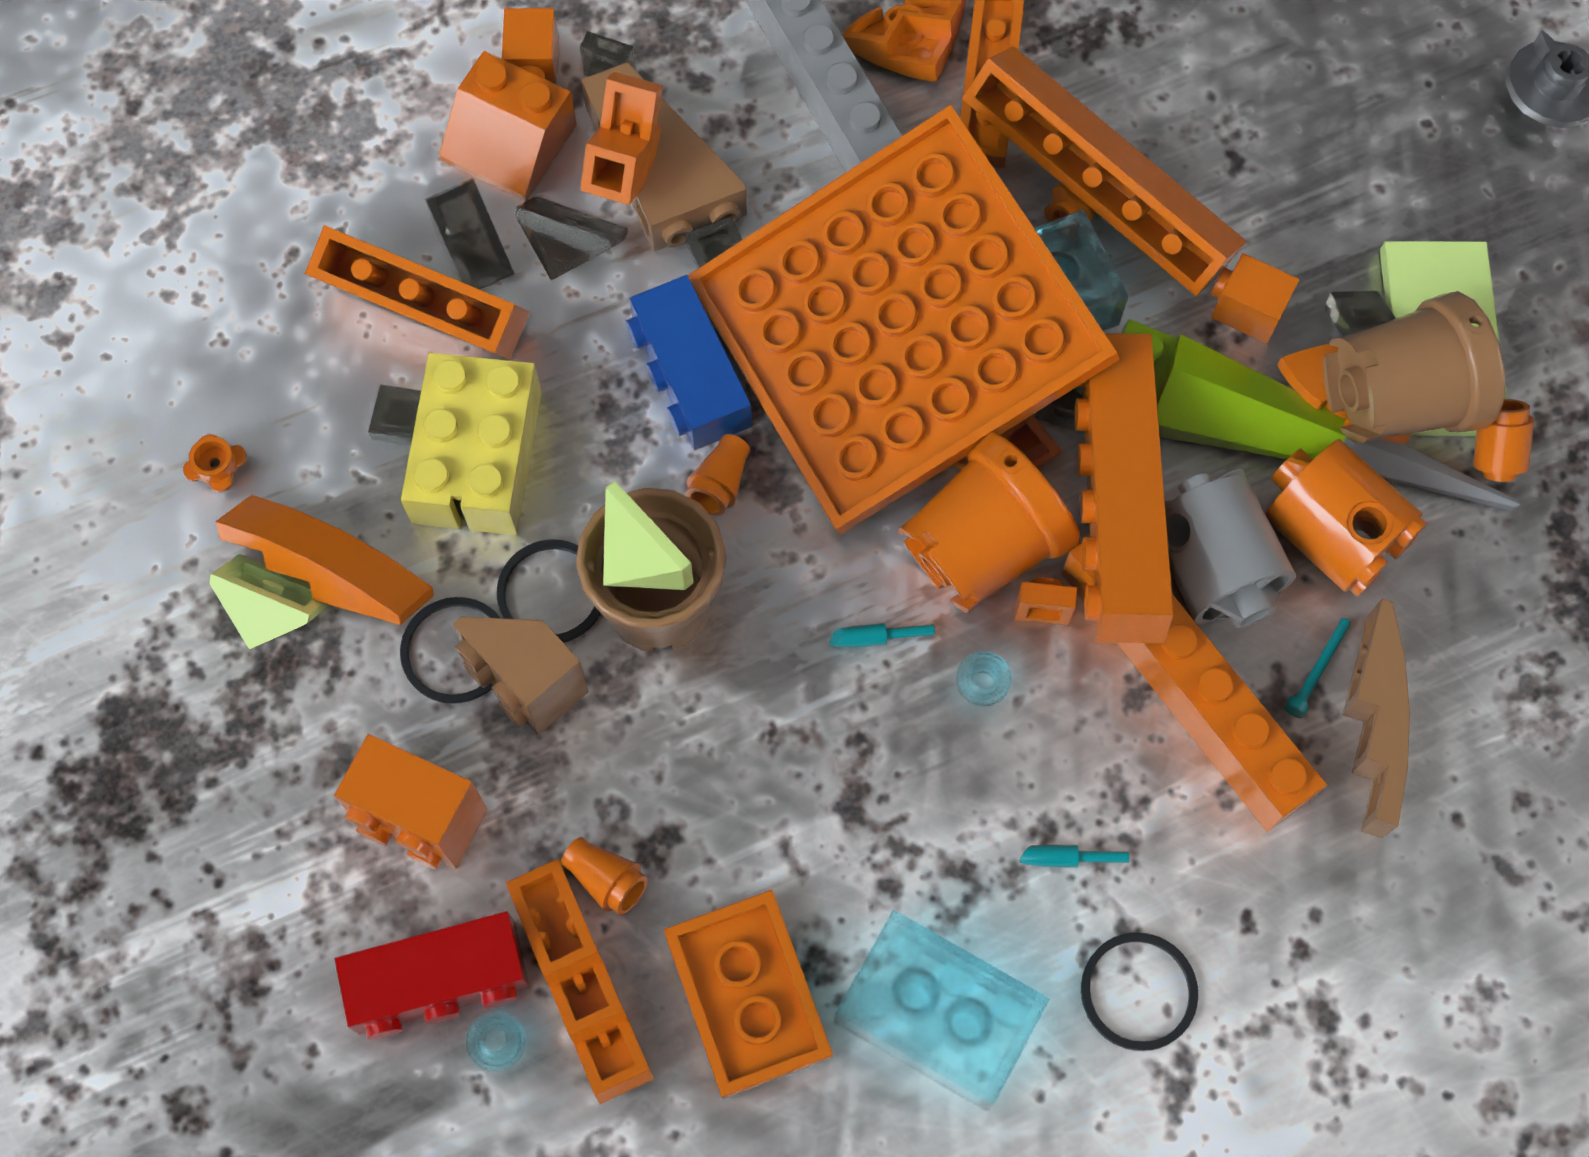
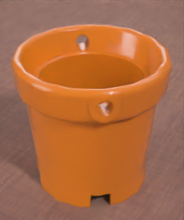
[898,433,1080,613]

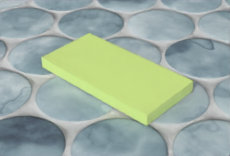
[1380,241,1507,436]

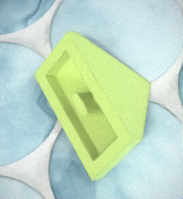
[603,481,694,590]
[209,554,330,649]

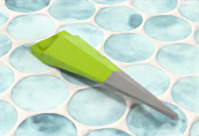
[1121,319,1521,511]

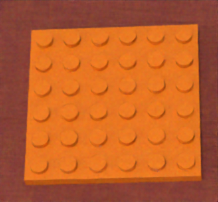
[688,104,1120,535]

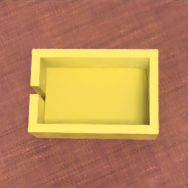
[400,353,542,535]

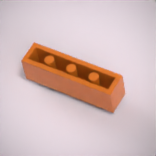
[304,225,530,360]

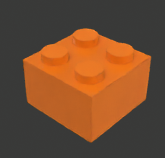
[334,734,488,870]

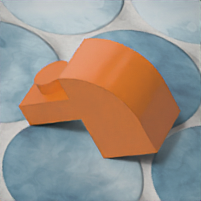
[580,71,663,205]

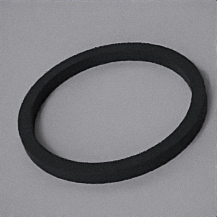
[497,539,601,643]
[400,597,500,704]
[1081,932,1198,1051]

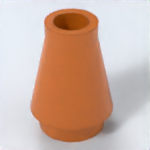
[686,434,750,516]
[561,837,648,915]

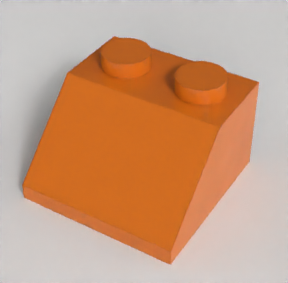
[439,50,577,201]

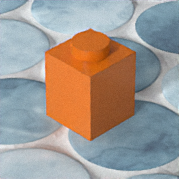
[502,8,559,85]
[1210,253,1300,344]

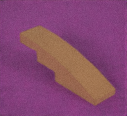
[1342,599,1410,838]

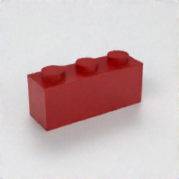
[334,911,530,1040]

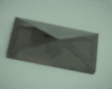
[424,178,515,289]
[515,196,628,280]

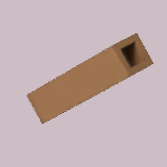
[581,62,747,251]

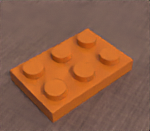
[663,890,833,1100]

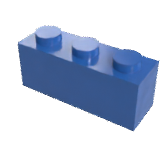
[625,275,752,451]

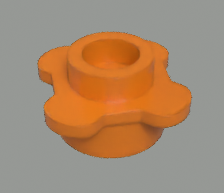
[1044,184,1096,241]
[183,434,247,493]

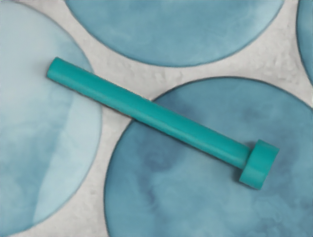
[1284,618,1351,719]

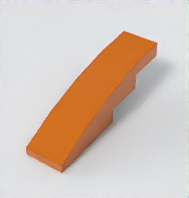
[215,495,434,625]
[505,859,654,1104]

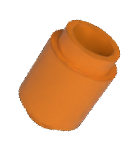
[1473,399,1534,482]

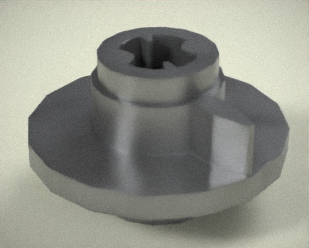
[1506,30,1589,128]

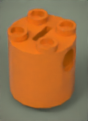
[1265,439,1427,597]

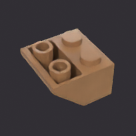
[453,617,589,735]

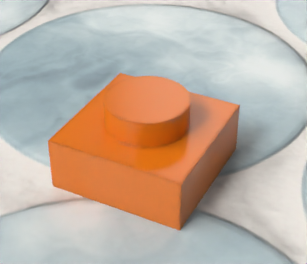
[1014,578,1077,626]

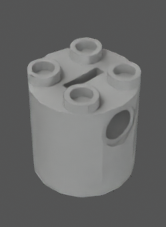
[1165,469,1297,628]

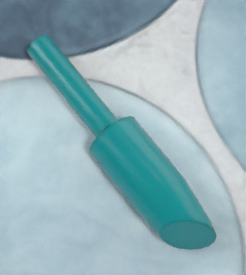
[830,623,935,648]
[1019,845,1130,868]

